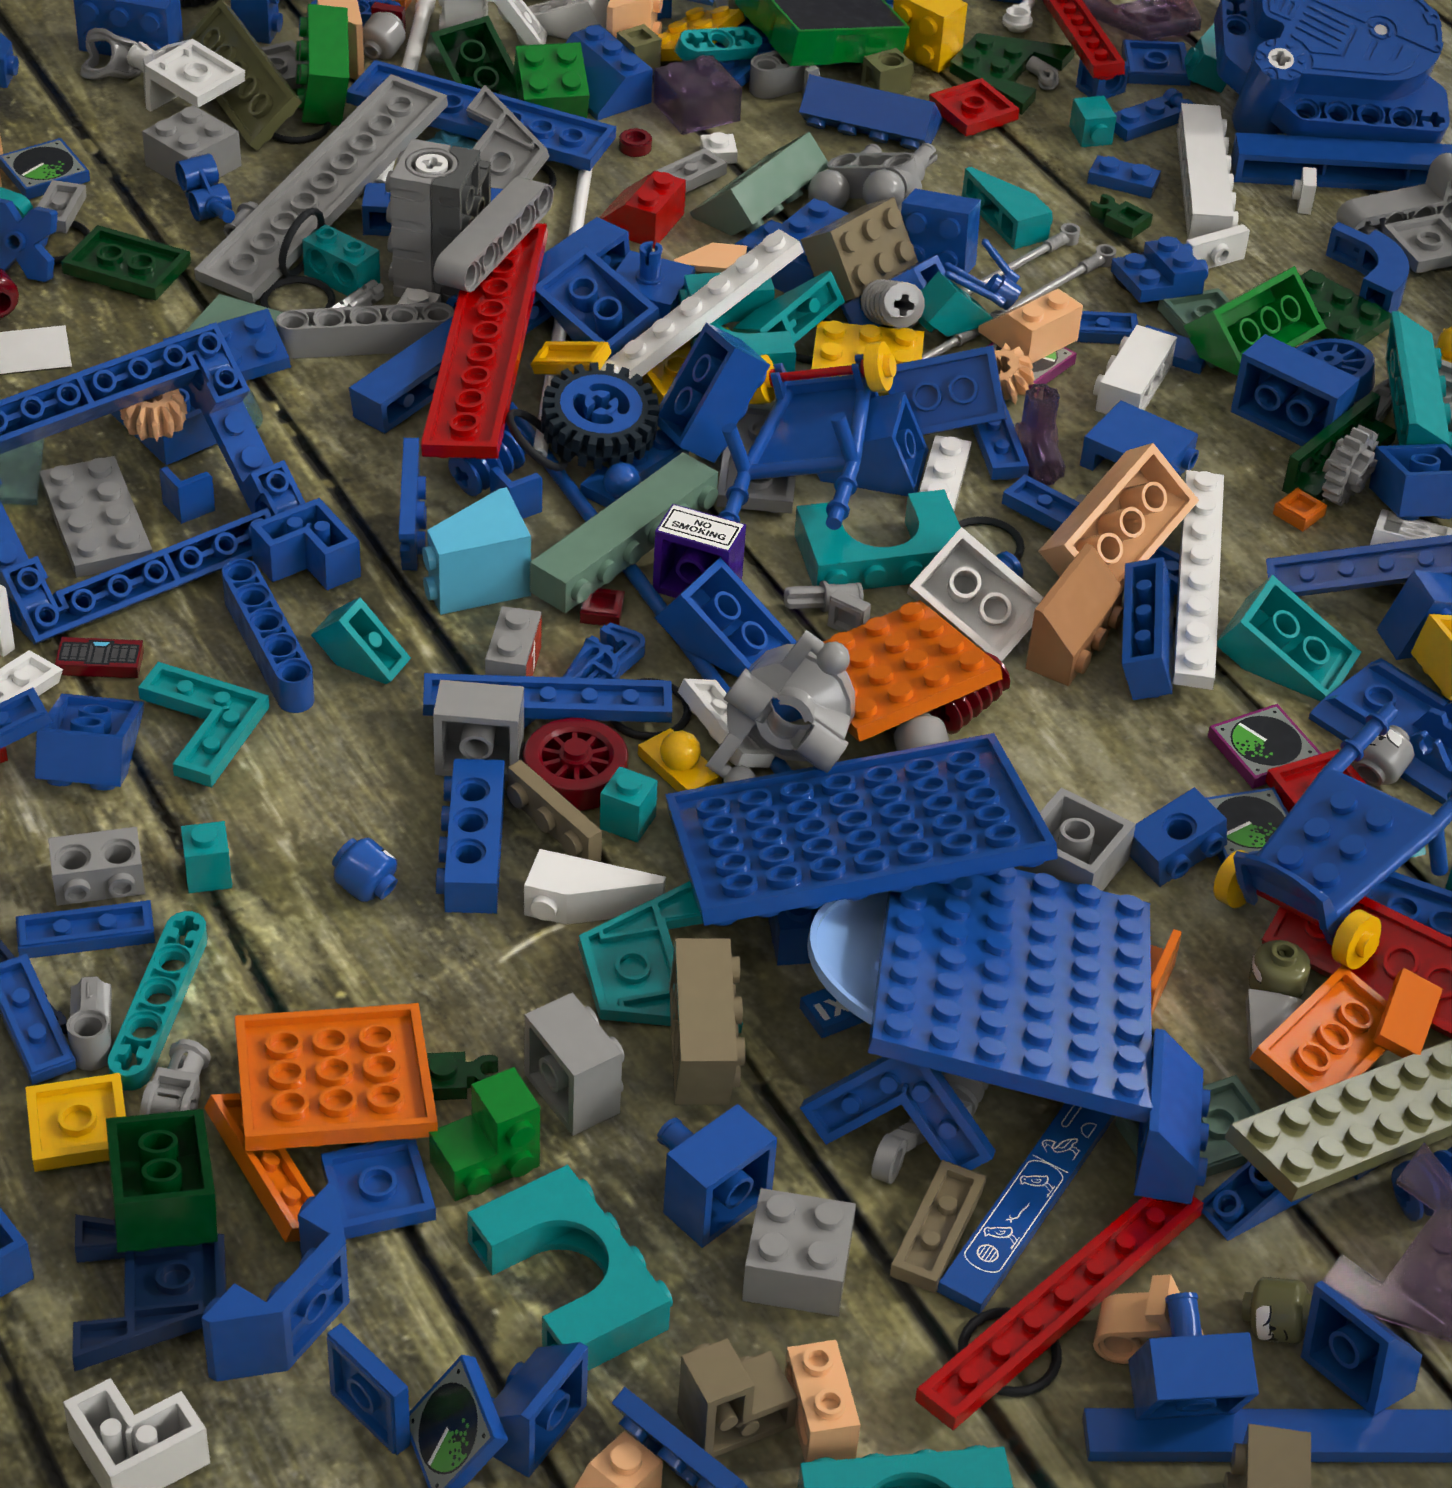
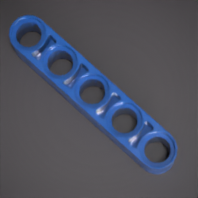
[222,558,315,713]

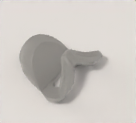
[80,28,142,80]

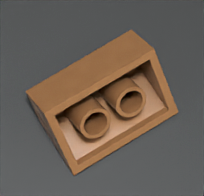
[1025,543,1124,686]

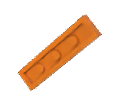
[204,1093,315,1242]

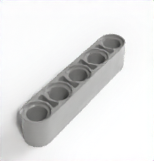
[433,176,553,292]
[276,302,454,359]

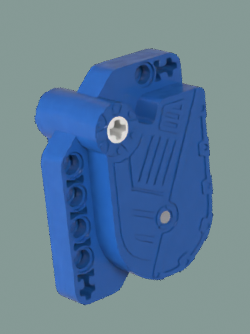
[1214,0,1450,144]

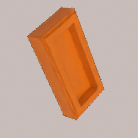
[1373,967,1443,1058]

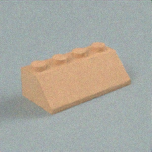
[1038,443,1199,589]

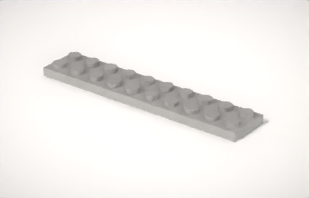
[194,74,448,304]

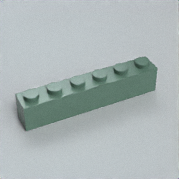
[530,452,718,613]

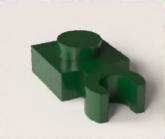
[1089,194,1153,239]
[427,1051,498,1101]

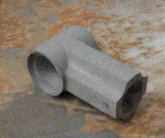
[66,976,112,1071]

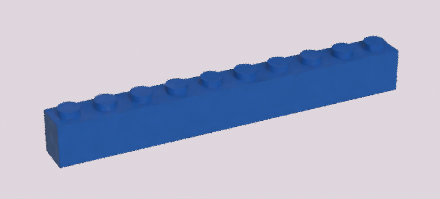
[349,217,630,434]

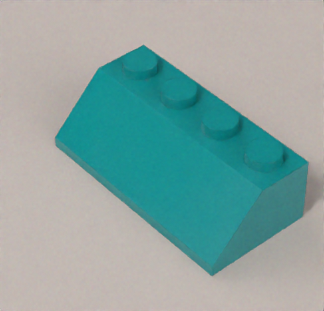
[1385,311,1452,450]

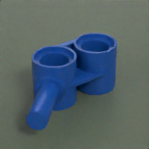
[175,153,235,223]

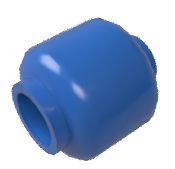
[332,837,398,902]

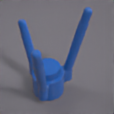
[944,238,1022,310]

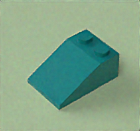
[1217,575,1361,701]

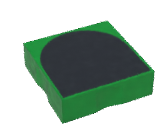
[735,0,910,66]

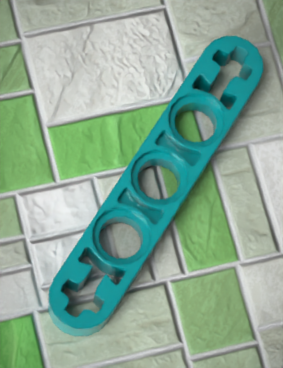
[107,911,208,1091]

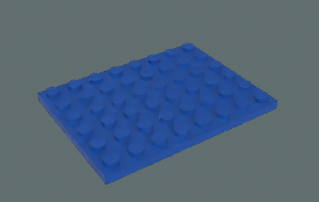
[665,733,1058,926]
[868,867,1153,1124]

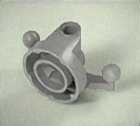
[705,630,855,783]

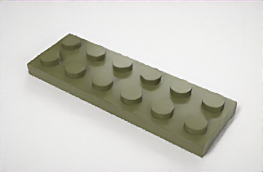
[183,0,302,151]

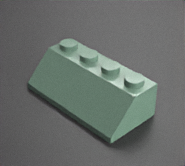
[690,132,828,236]

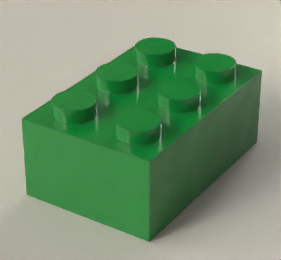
[295,4,349,126]

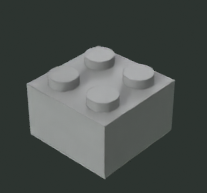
[142,105,241,186]
[433,680,524,781]
[1014,787,1136,891]
[524,992,625,1136]
[742,1188,856,1317]

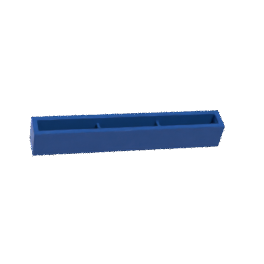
[1231,132,1452,191]

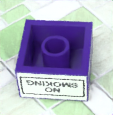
[653,504,746,598]

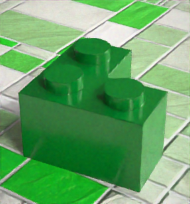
[429,1067,540,1201]

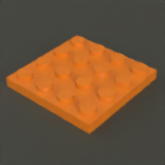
[823,600,1003,742]
[235,1003,438,1151]

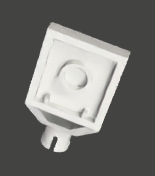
[127,39,245,112]

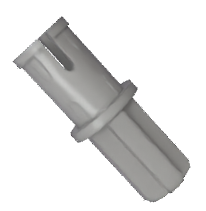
[784,581,864,612]

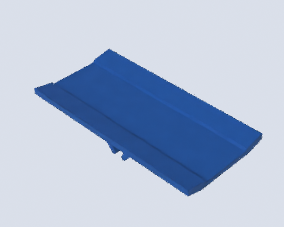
[1308,658,1452,804]

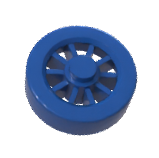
[1296,339,1375,402]

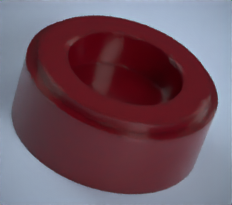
[619,128,652,157]

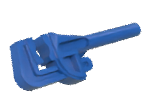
[524,622,645,729]

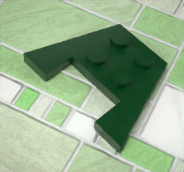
[949,33,1075,115]

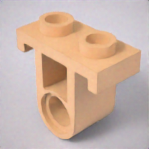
[1093,1274,1204,1364]

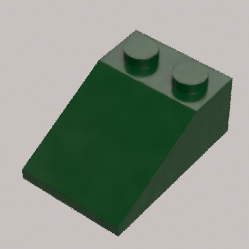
[425,16,518,99]

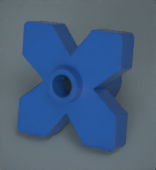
[0,198,58,282]

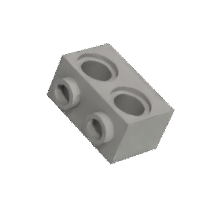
[48,827,145,906]

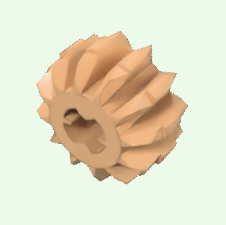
[994,343,1034,404]
[120,388,187,441]

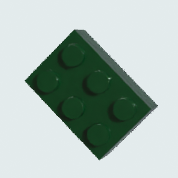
[106,1109,218,1253]

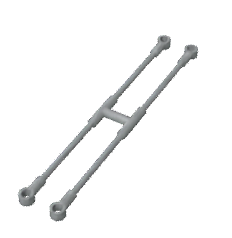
[796,223,1116,381]

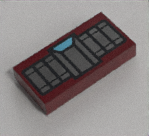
[55,637,144,678]

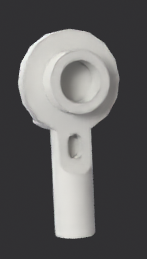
[1002,0,1035,33]

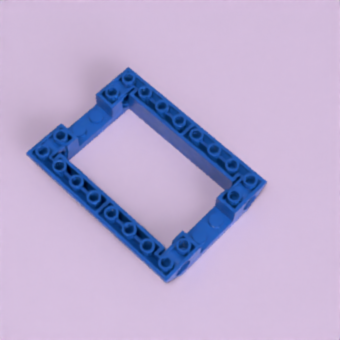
[0,322,305,645]

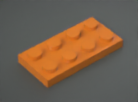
[1250,965,1388,1098]

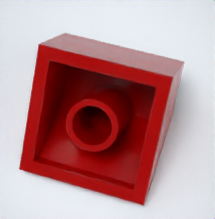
[599,170,686,248]

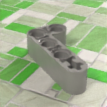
[1336,153,1452,235]

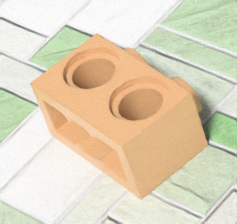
[784,1340,861,1462]

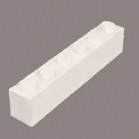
[1177,103,1238,239]

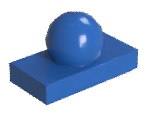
[580,462,641,507]

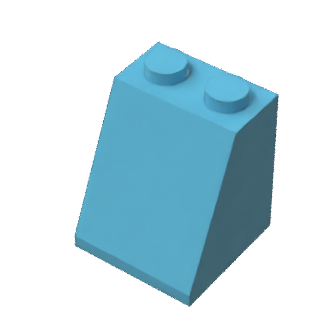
[422,487,531,615]

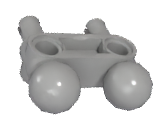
[808,143,937,209]

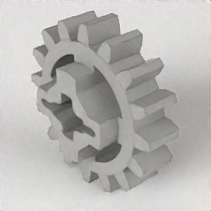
[1322,425,1378,506]

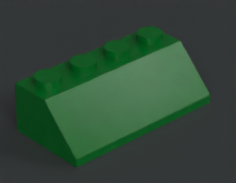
[1184,266,1326,376]

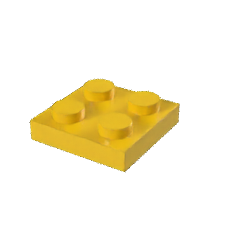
[25,1073,126,1172]

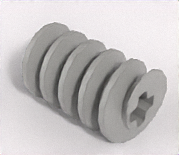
[860,279,925,328]

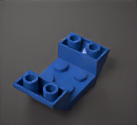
[201,1183,350,1382]

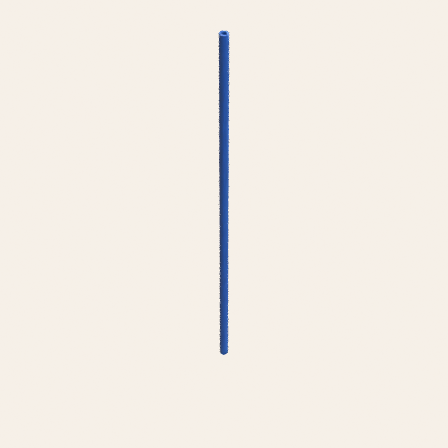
[509,402,792,774]

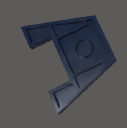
[72,1214,227,1372]

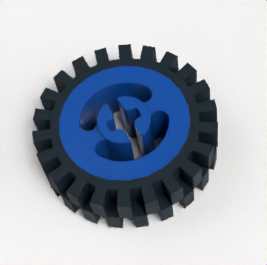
[541,362,660,470]

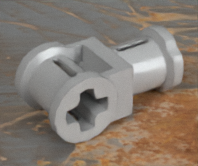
[140,1039,211,1115]

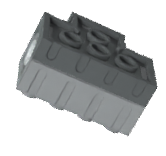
[385,138,491,304]

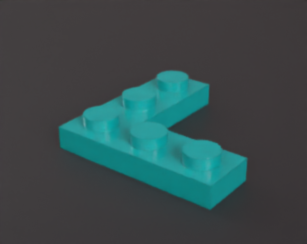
[138,662,270,788]

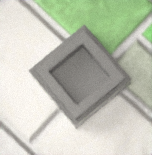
[827,589,871,632]

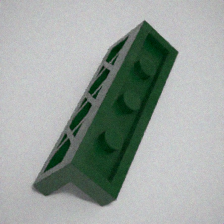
[1282,391,1397,501]

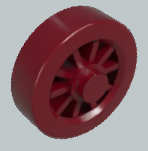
[523,718,628,811]

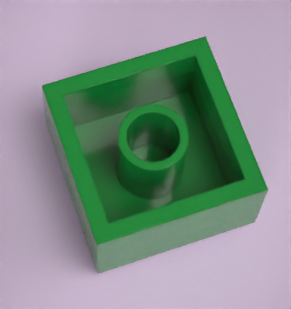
[514,42,590,118]

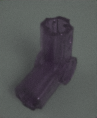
[1015,384,1066,485]

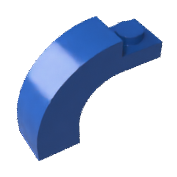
[1326,222,1410,313]

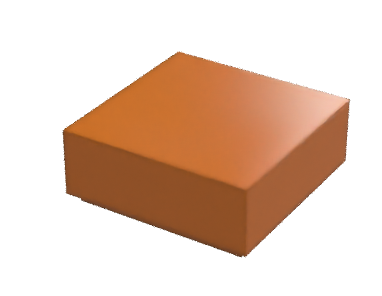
[1273,488,1327,532]

